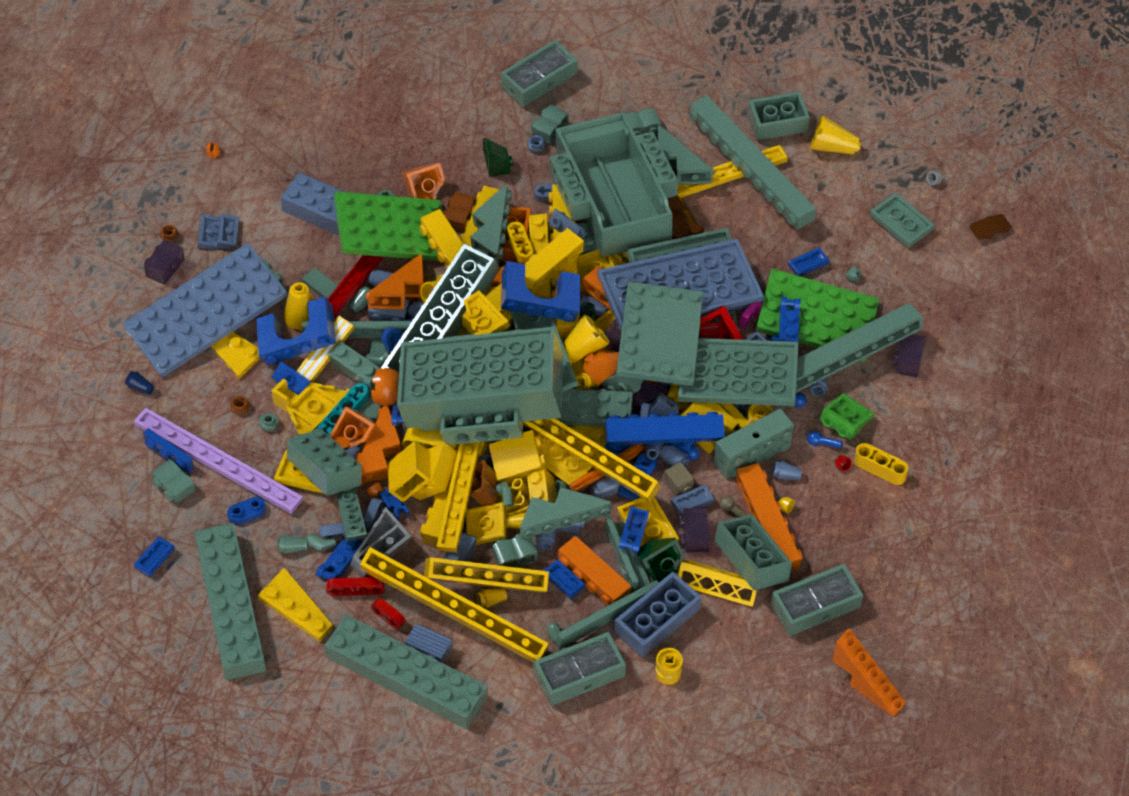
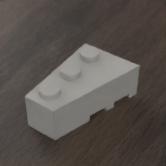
[350,507,412,577]

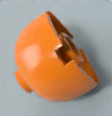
[371,368,399,406]

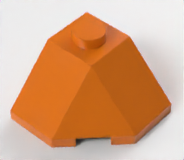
[402,162,445,200]
[583,350,619,385]
[330,406,376,449]

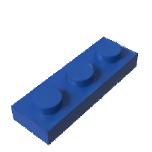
[143,428,194,474]

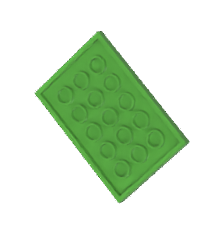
[333,191,443,261]
[755,268,879,361]

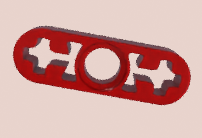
[326,577,385,596]

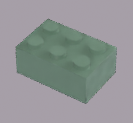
[747,91,810,141]

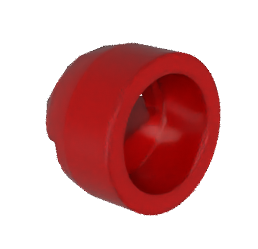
[835,455,852,472]

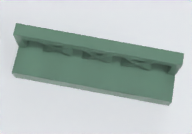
[605,516,650,593]

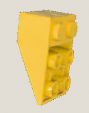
[495,467,557,520]

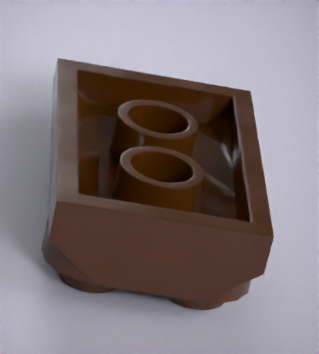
[667,194,704,240]

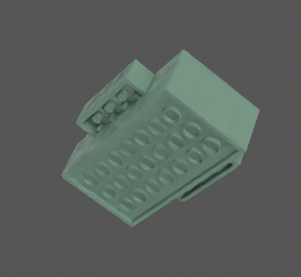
[549,112,678,258]
[397,327,563,445]

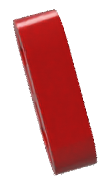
[371,598,406,630]

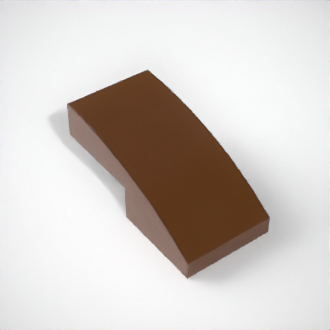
[969,214,1012,240]

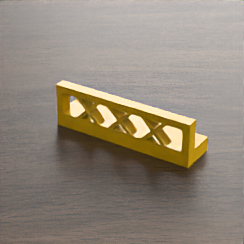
[678,559,757,607]

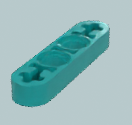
[316,383,370,436]

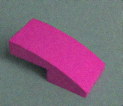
[739,298,764,329]

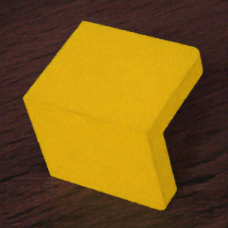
[271,379,298,412]

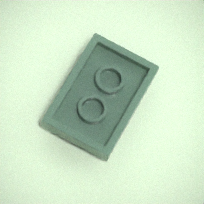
[870,193,935,248]

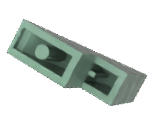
[658,125,714,185]
[470,185,512,265]
[336,487,367,542]
[520,487,612,539]

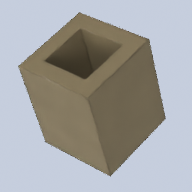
[664,462,694,496]

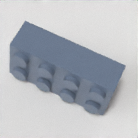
[281,172,344,236]
[614,572,702,658]

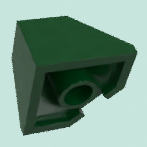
[483,138,513,177]
[636,537,685,583]

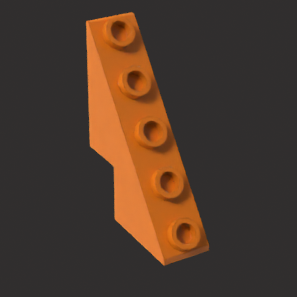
[366,254,423,310]
[356,405,401,485]
[832,628,906,717]

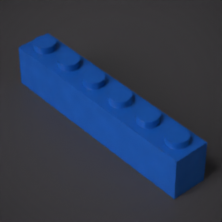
[605,411,725,446]

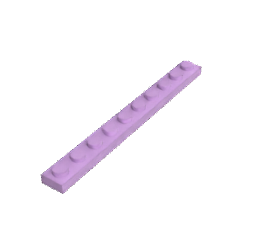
[134,408,303,515]

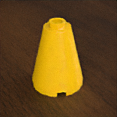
[810,116,862,155]
[283,282,315,332]
[563,315,610,365]

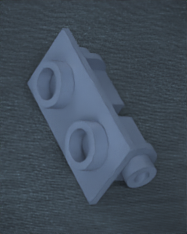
[549,208,586,238]

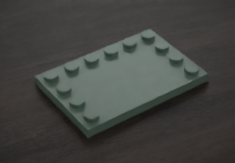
[616,281,703,386]
[678,338,798,406]

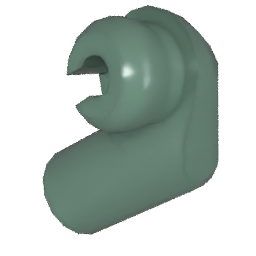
[365,350,391,368]
[496,482,514,507]
[306,533,336,551]
[547,622,572,647]

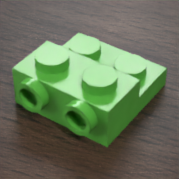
[819,393,875,440]

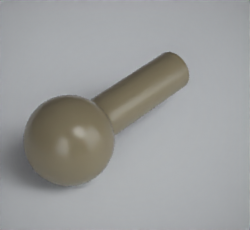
[720,496,748,517]

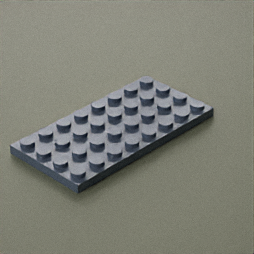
[597,239,764,332]
[122,243,288,378]

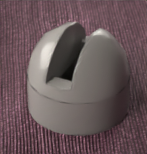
[927,171,943,185]

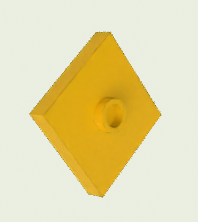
[466,502,506,545]

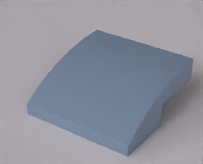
[197,213,239,249]

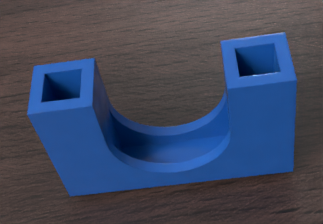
[501,261,580,322]
[256,297,336,365]

